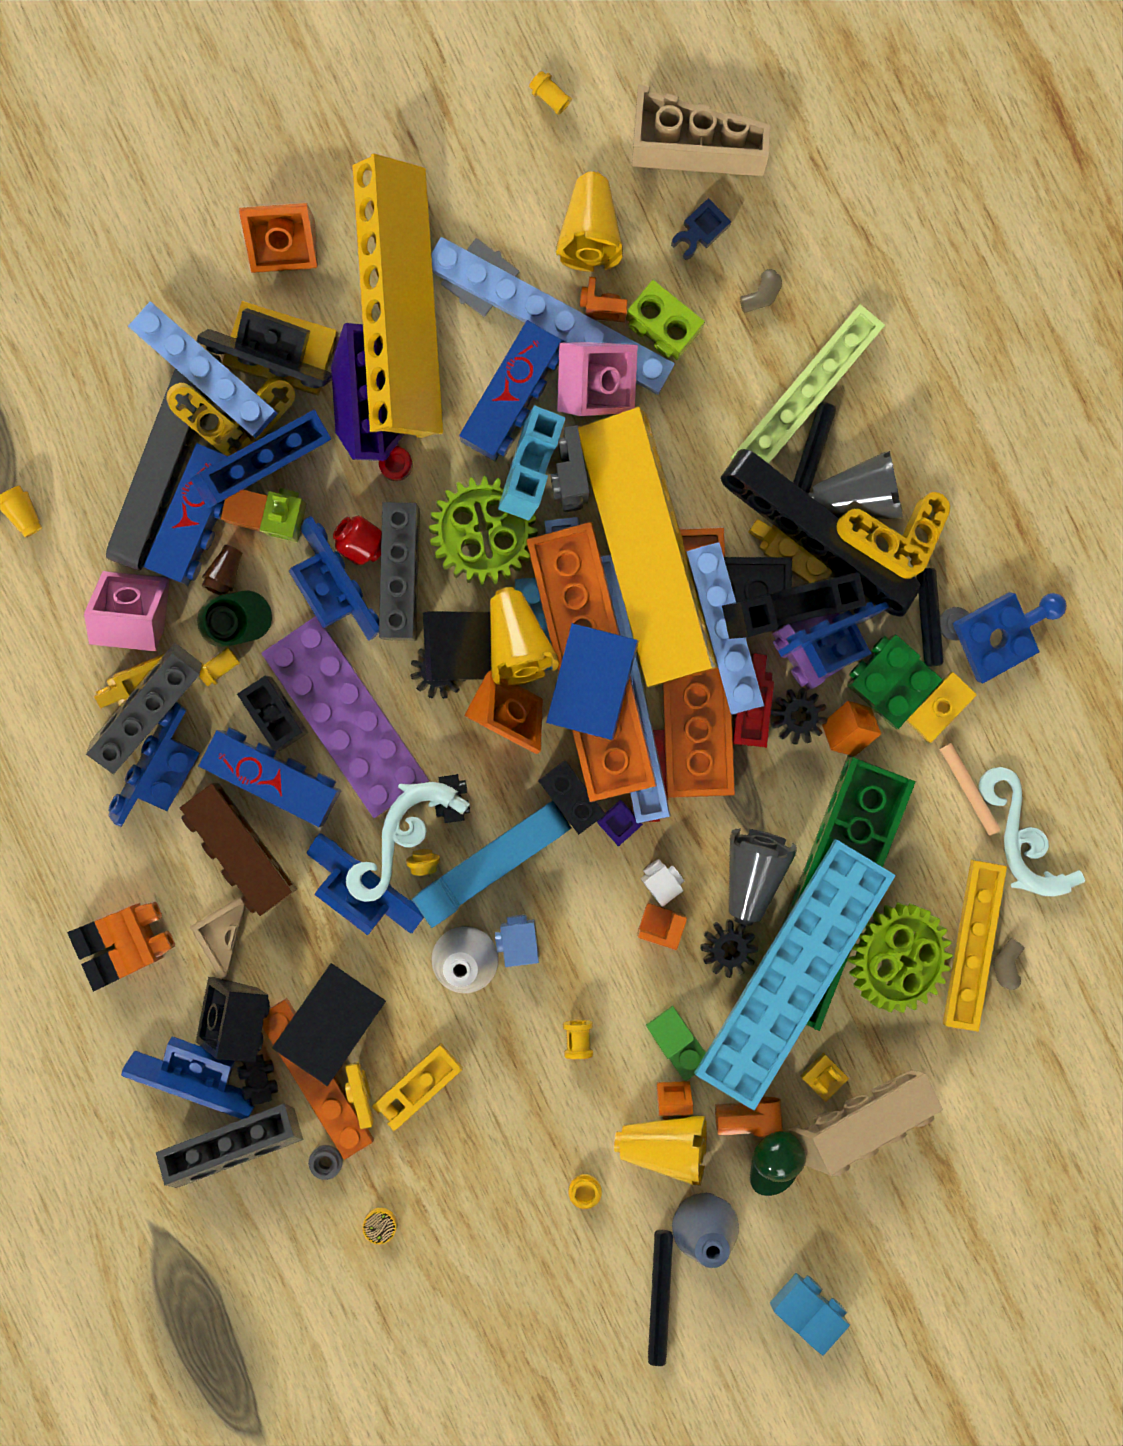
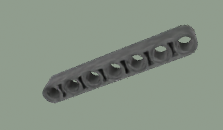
[106,352,221,571]

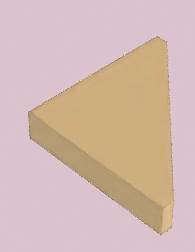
[190,895,245,980]

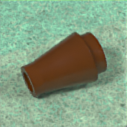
[202,545,243,596]

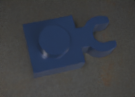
[671,198,731,260]

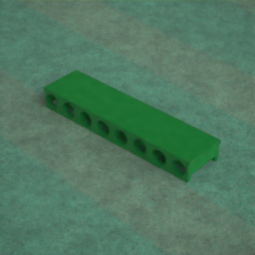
[781,755,916,1031]

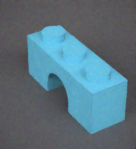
[498,405,566,521]

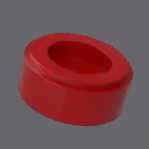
[379,446,413,481]

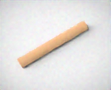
[939,742,1001,836]

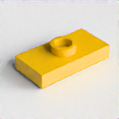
[906,672,977,743]

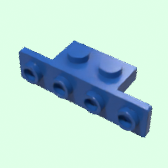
[289,516,379,641]
[778,601,889,678]
[109,702,200,827]
[307,833,424,935]
[121,1036,255,1119]

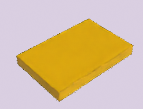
[222,301,338,396]

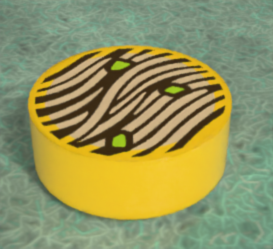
[362,1208,397,1245]

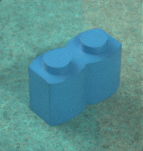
[770,1273,850,1356]

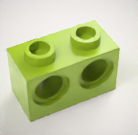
[626,279,705,360]

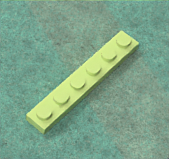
[730,304,885,463]

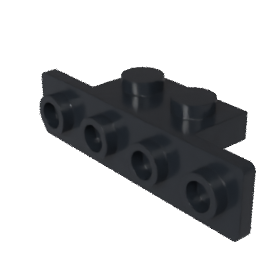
[196,308,332,388]

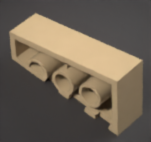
[632,84,771,176]
[788,1070,943,1176]

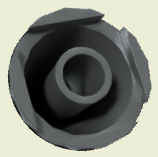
[808,451,903,519]
[729,828,797,926]

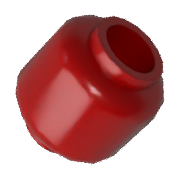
[333,515,382,565]

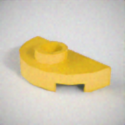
[345,1062,374,1129]

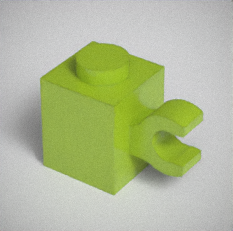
[260,488,307,542]

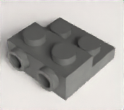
[551,425,589,512]

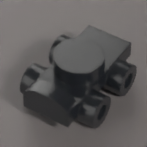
[435,774,470,823]
[237,1054,278,1106]

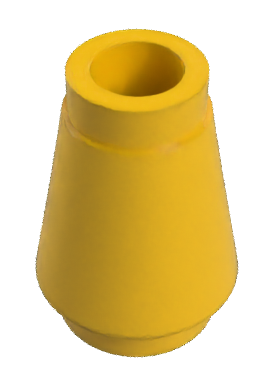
[0,485,42,538]

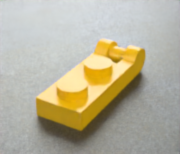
[371,1043,463,1131]

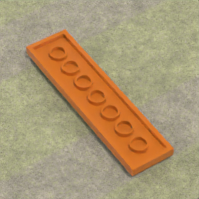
[526,522,657,802]
[662,528,735,798]

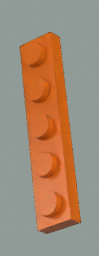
[262,998,374,1160]

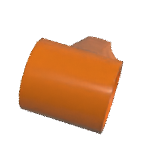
[715,1097,783,1137]

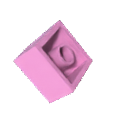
[557,342,638,416]
[84,571,169,651]

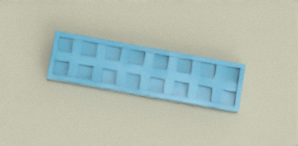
[694,839,896,1110]

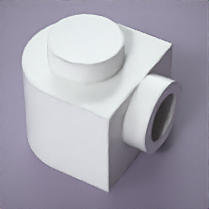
[640,859,685,907]

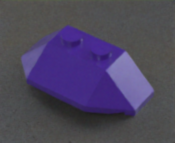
[331,323,404,461]

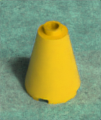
[556,171,623,272]
[490,587,559,685]
[614,1115,707,1186]

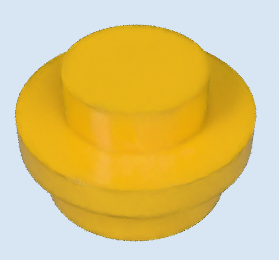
[406,849,440,876]
[568,1174,602,1209]

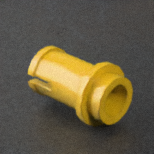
[529,71,572,115]
[199,646,241,686]

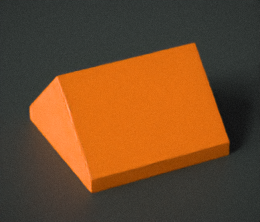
[239,203,318,273]
[464,670,543,754]

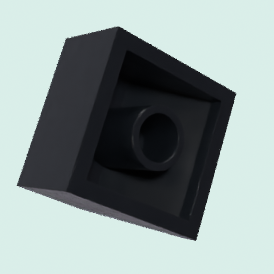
[196,976,270,1062]

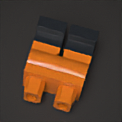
[67,902,175,992]

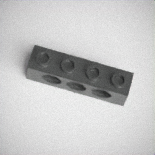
[379,502,420,641]
[86,643,202,774]
[156,1104,304,1188]

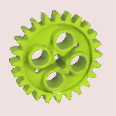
[429,476,538,586]
[848,902,953,1013]

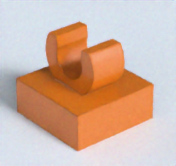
[657,1081,693,1120]

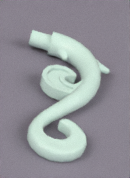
[978,767,1085,897]
[346,782,470,902]

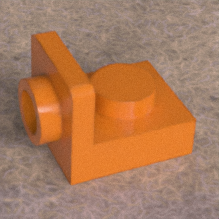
[580,277,628,323]

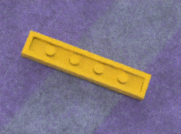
[942,860,1007,1032]

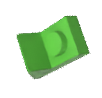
[646,1006,706,1082]

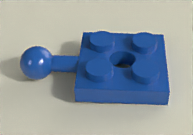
[952,592,1067,683]

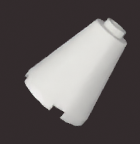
[432,926,498,993]

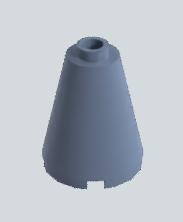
[672,1193,739,1268]

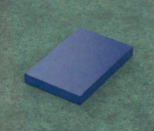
[546,623,639,740]

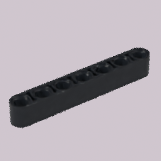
[721,449,921,617]

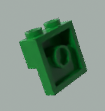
[847,634,943,729]

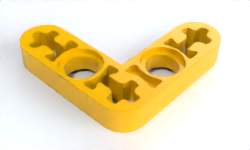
[166,376,295,456]
[836,492,950,579]

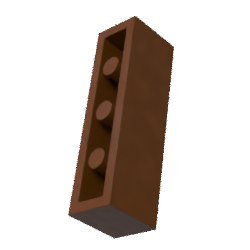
[179,783,297,916]

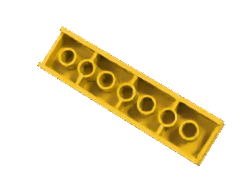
[352,153,443,438]
[578,407,718,687]

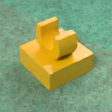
[800,1052,849,1102]

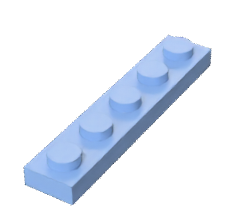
[128,301,278,439]
[686,542,764,715]

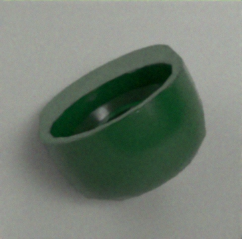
[197,590,272,647]
[749,1131,806,1196]

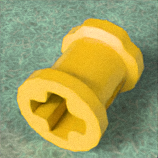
[563,1020,593,1059]

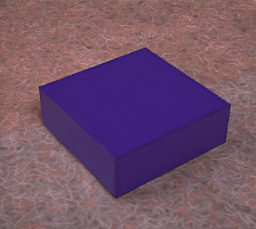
[597,799,643,847]

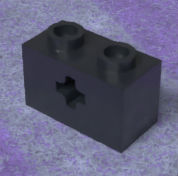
[237,675,309,751]
[538,760,606,835]

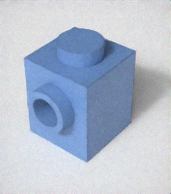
[495,915,539,967]

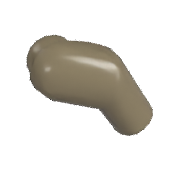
[740,269,782,313]
[994,938,1025,990]

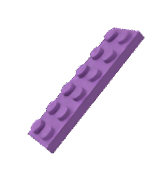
[261,616,430,818]

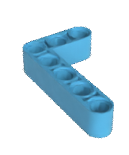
[412,800,572,928]

